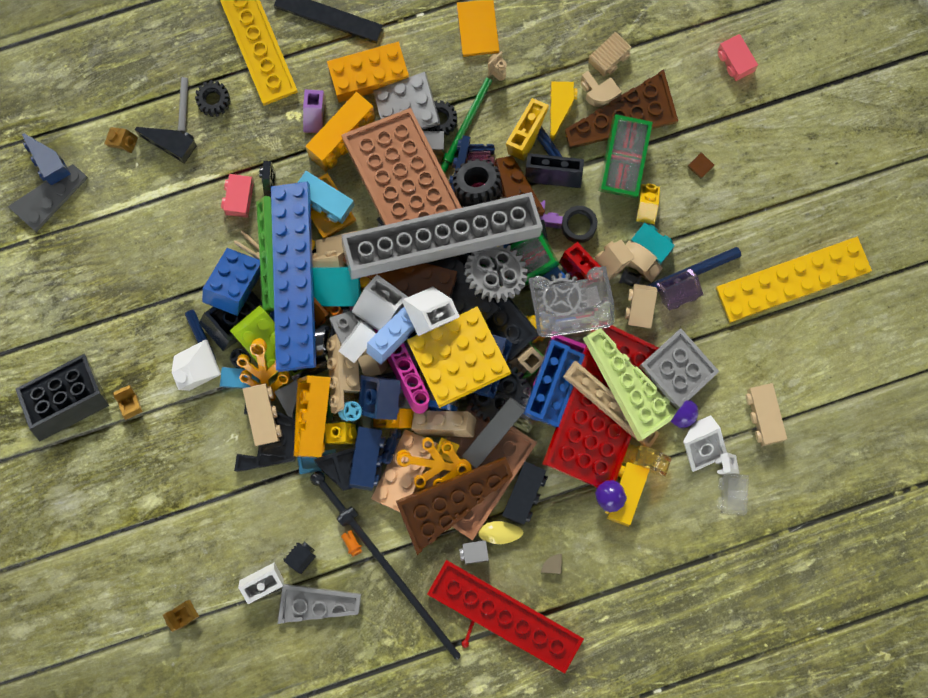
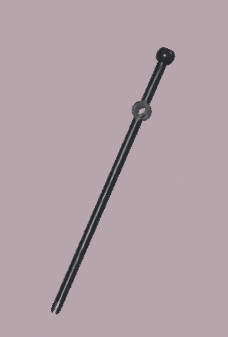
[310,471,461,660]

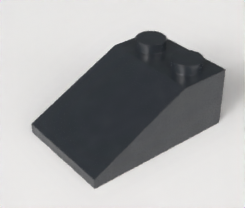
[199,291,270,351]

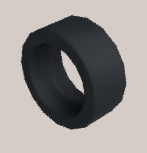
[561,205,598,243]

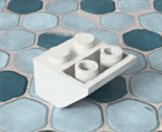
[352,275,408,331]
[401,287,460,336]

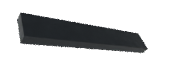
[274,0,383,44]

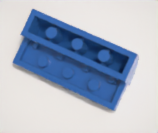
[524,339,585,427]

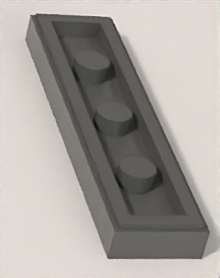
[461,397,525,468]

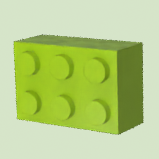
[230,306,278,375]

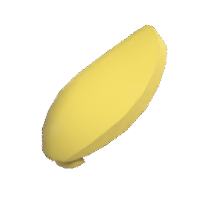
[478,521,523,544]

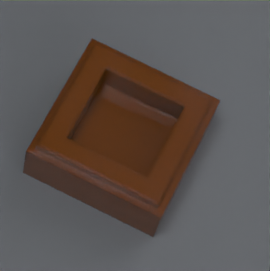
[688,152,715,179]

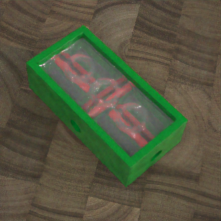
[598,114,653,199]
[482,232,560,287]

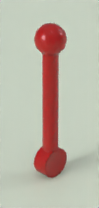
[461,620,475,648]

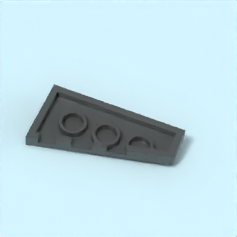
[8,164,88,232]

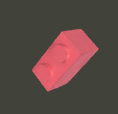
[717,34,758,81]
[221,174,254,218]

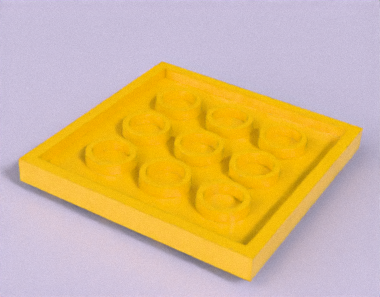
[407,306,511,408]

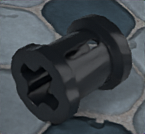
[619,267,643,287]

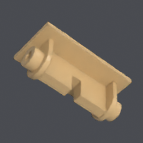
[487,51,507,81]

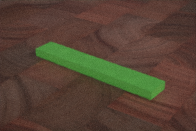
[256,196,274,313]

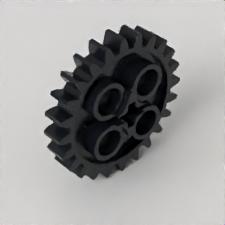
[466,363,529,422]

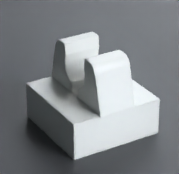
[715,452,740,476]

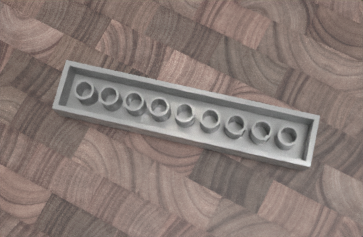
[342,192,542,280]

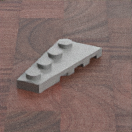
[278,584,361,624]

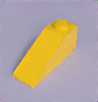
[550,81,577,141]
[506,98,549,161]

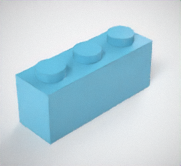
[298,171,355,224]

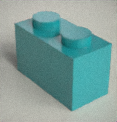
[631,223,675,265]

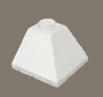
[172,340,221,391]
[683,415,727,472]

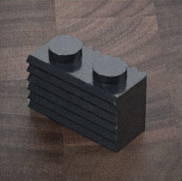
[283,542,316,574]

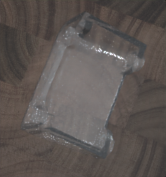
[528,266,615,337]

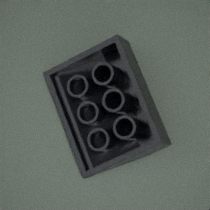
[15,353,109,442]

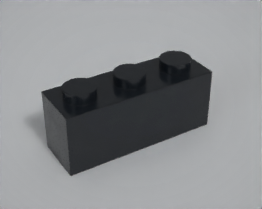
[525,153,584,188]
[502,462,548,526]

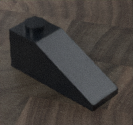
[135,127,197,164]

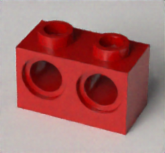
[559,242,603,288]

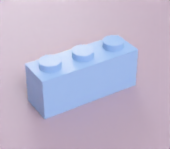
[366,307,415,364]

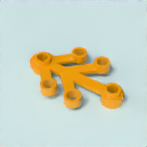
[237,338,290,402]
[396,437,472,488]

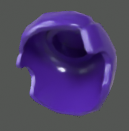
[671,400,699,429]
[595,480,627,512]

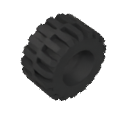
[453,159,503,207]

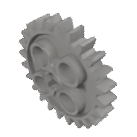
[464,245,528,303]

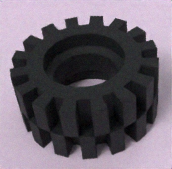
[195,80,231,117]
[426,100,457,136]

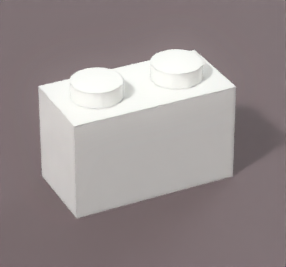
[238,562,284,604]

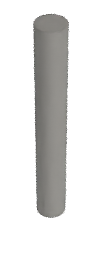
[178,77,188,133]

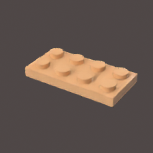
[371,429,438,512]

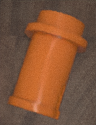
[341,530,362,557]

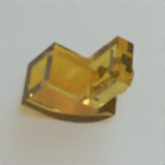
[623,444,672,477]

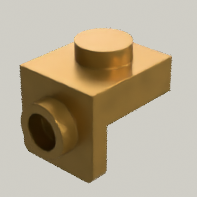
[104,127,138,153]
[113,385,143,420]
[163,599,199,632]

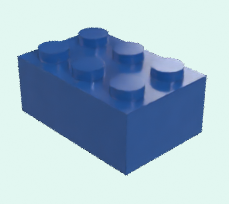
[202,248,261,316]

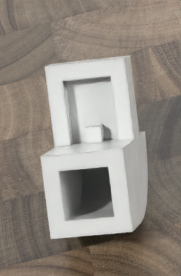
[339,319,376,363]

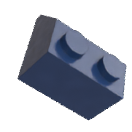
[358,375,401,420]

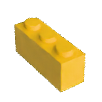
[605,462,649,527]

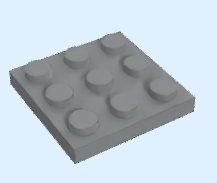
[373,72,440,130]
[639,329,719,410]

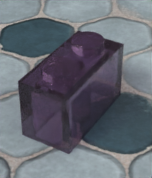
[656,269,703,310]

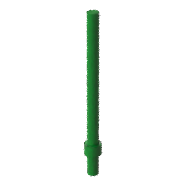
[441,77,492,174]

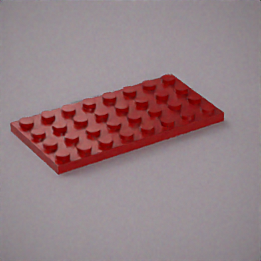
[543,319,659,488]

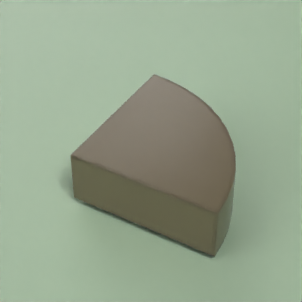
[541,554,562,574]

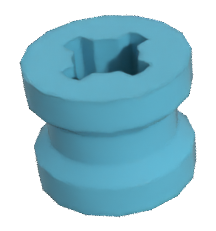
[338,401,362,421]

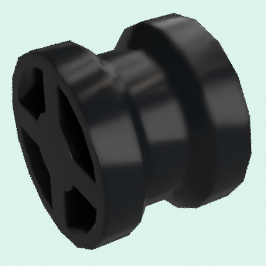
[230,348,251,369]

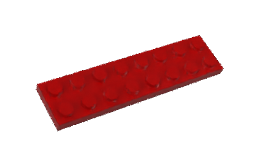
[427,560,584,674]

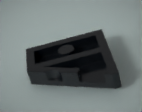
[259,161,276,197]

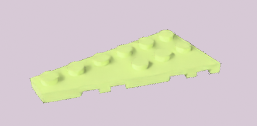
[583,328,678,441]

